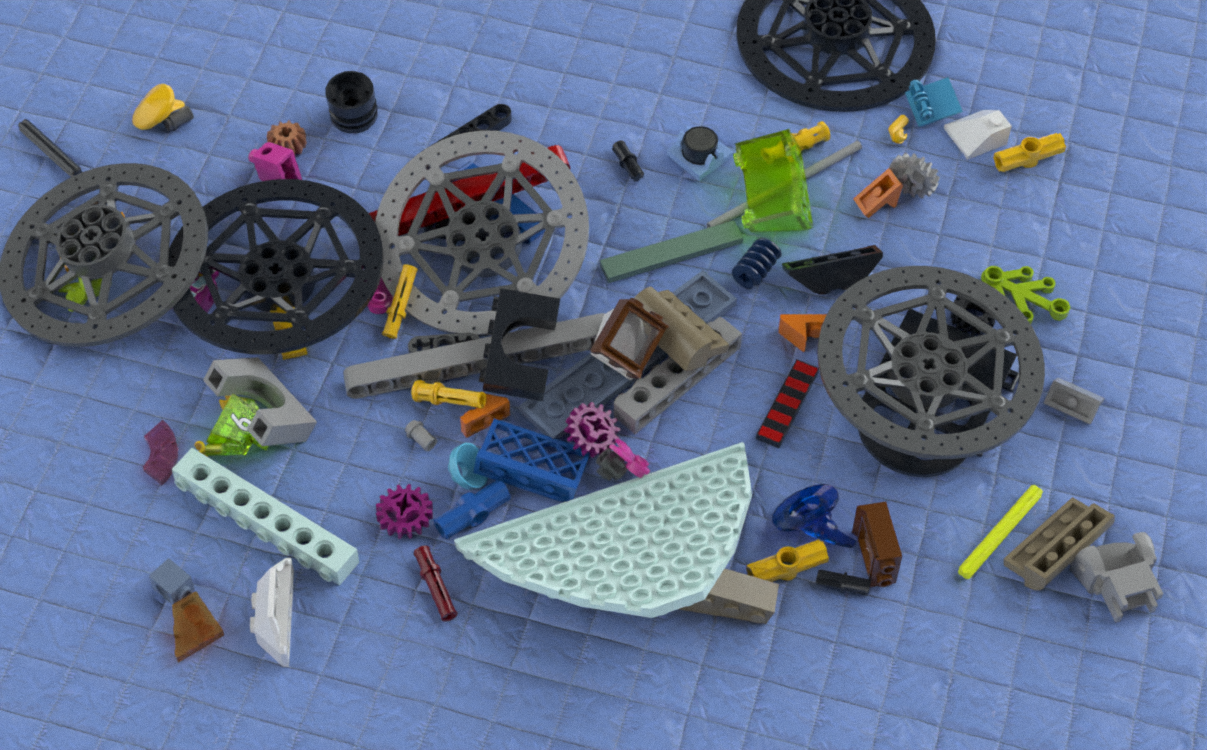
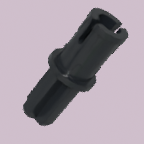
[612,140,644,181]
[816,570,871,596]

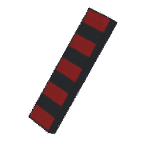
[756,359,819,448]

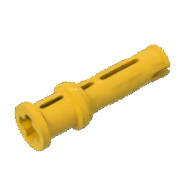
[411,380,486,408]

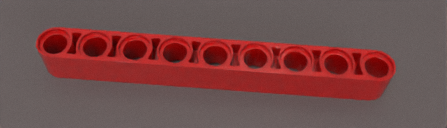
[369,145,571,236]

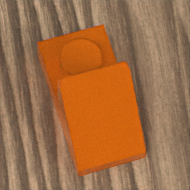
[853,168,903,218]
[778,314,827,352]
[460,393,510,438]

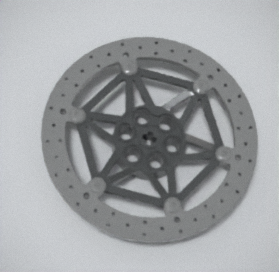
[375,131,589,336]

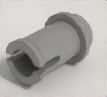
[405,420,437,451]

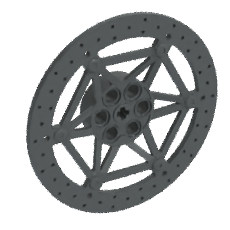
[0,163,208,347]
[817,266,1045,459]

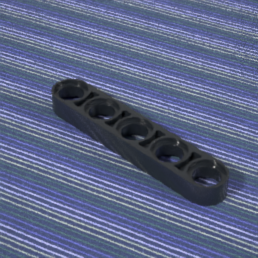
[421,104,512,170]

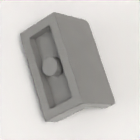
[1044,378,1104,424]

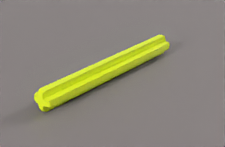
[958,485,1043,579]

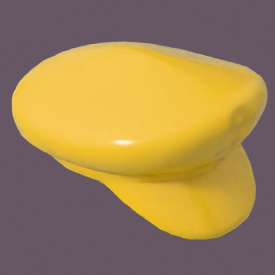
[132,83,185,130]

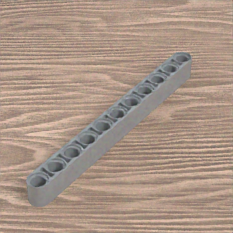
[343,313,605,399]

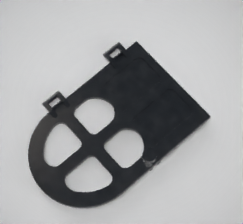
[858,309,1019,477]

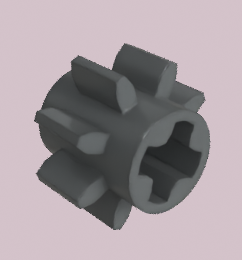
[596,449,627,481]

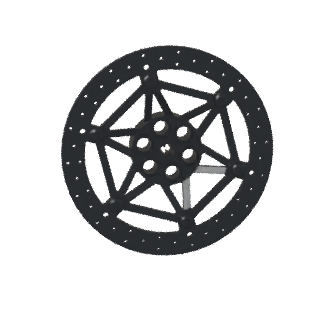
[736,0,936,112]
[168,179,384,355]

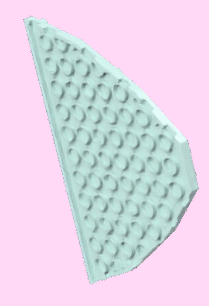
[454,442,752,618]

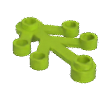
[981,266,1070,324]

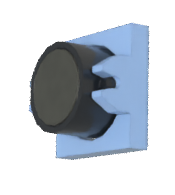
[667,126,733,181]

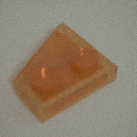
[172,591,224,663]

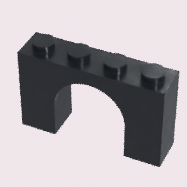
[479,288,560,401]

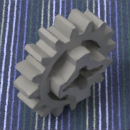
[889,153,940,198]

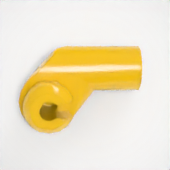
[888,115,909,144]

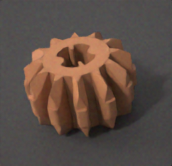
[266,120,307,155]

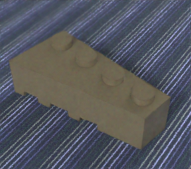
[679,568,779,624]

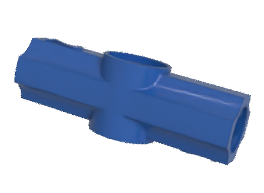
[433,479,511,540]

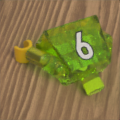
[194,393,269,457]

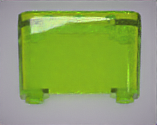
[733,129,813,232]

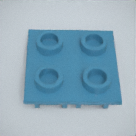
[905,77,963,127]

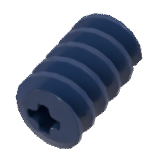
[732,238,782,289]

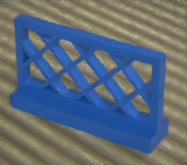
[473,418,590,503]

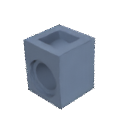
[149,558,195,607]

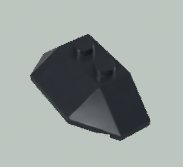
[782,245,883,295]

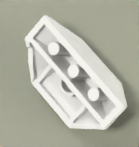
[250,558,294,667]

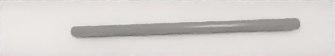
[706,141,862,228]

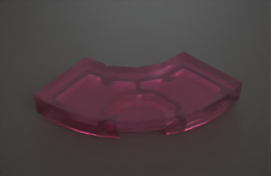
[143,420,178,485]

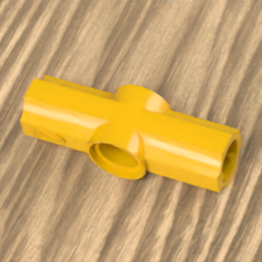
[993,133,1066,172]
[746,539,829,582]

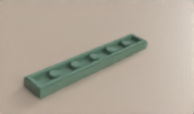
[600,220,743,283]

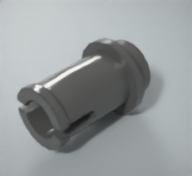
[162,106,194,131]

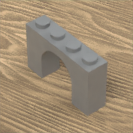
[203,357,317,446]

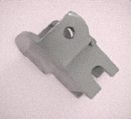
[1070,532,1163,623]

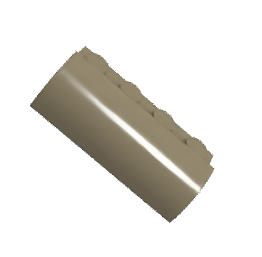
[634,286,729,371]
[1003,497,1115,590]

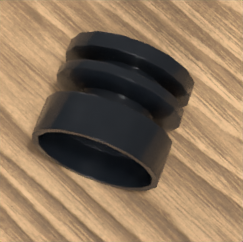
[325,71,378,133]

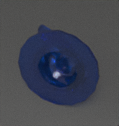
[772,484,857,548]

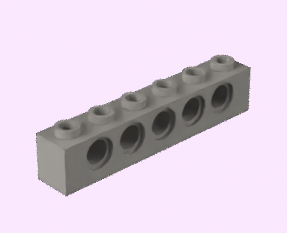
[614,316,742,434]

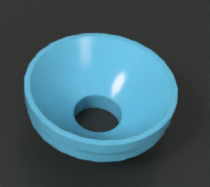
[448,443,488,490]

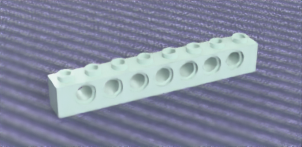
[172,448,359,585]

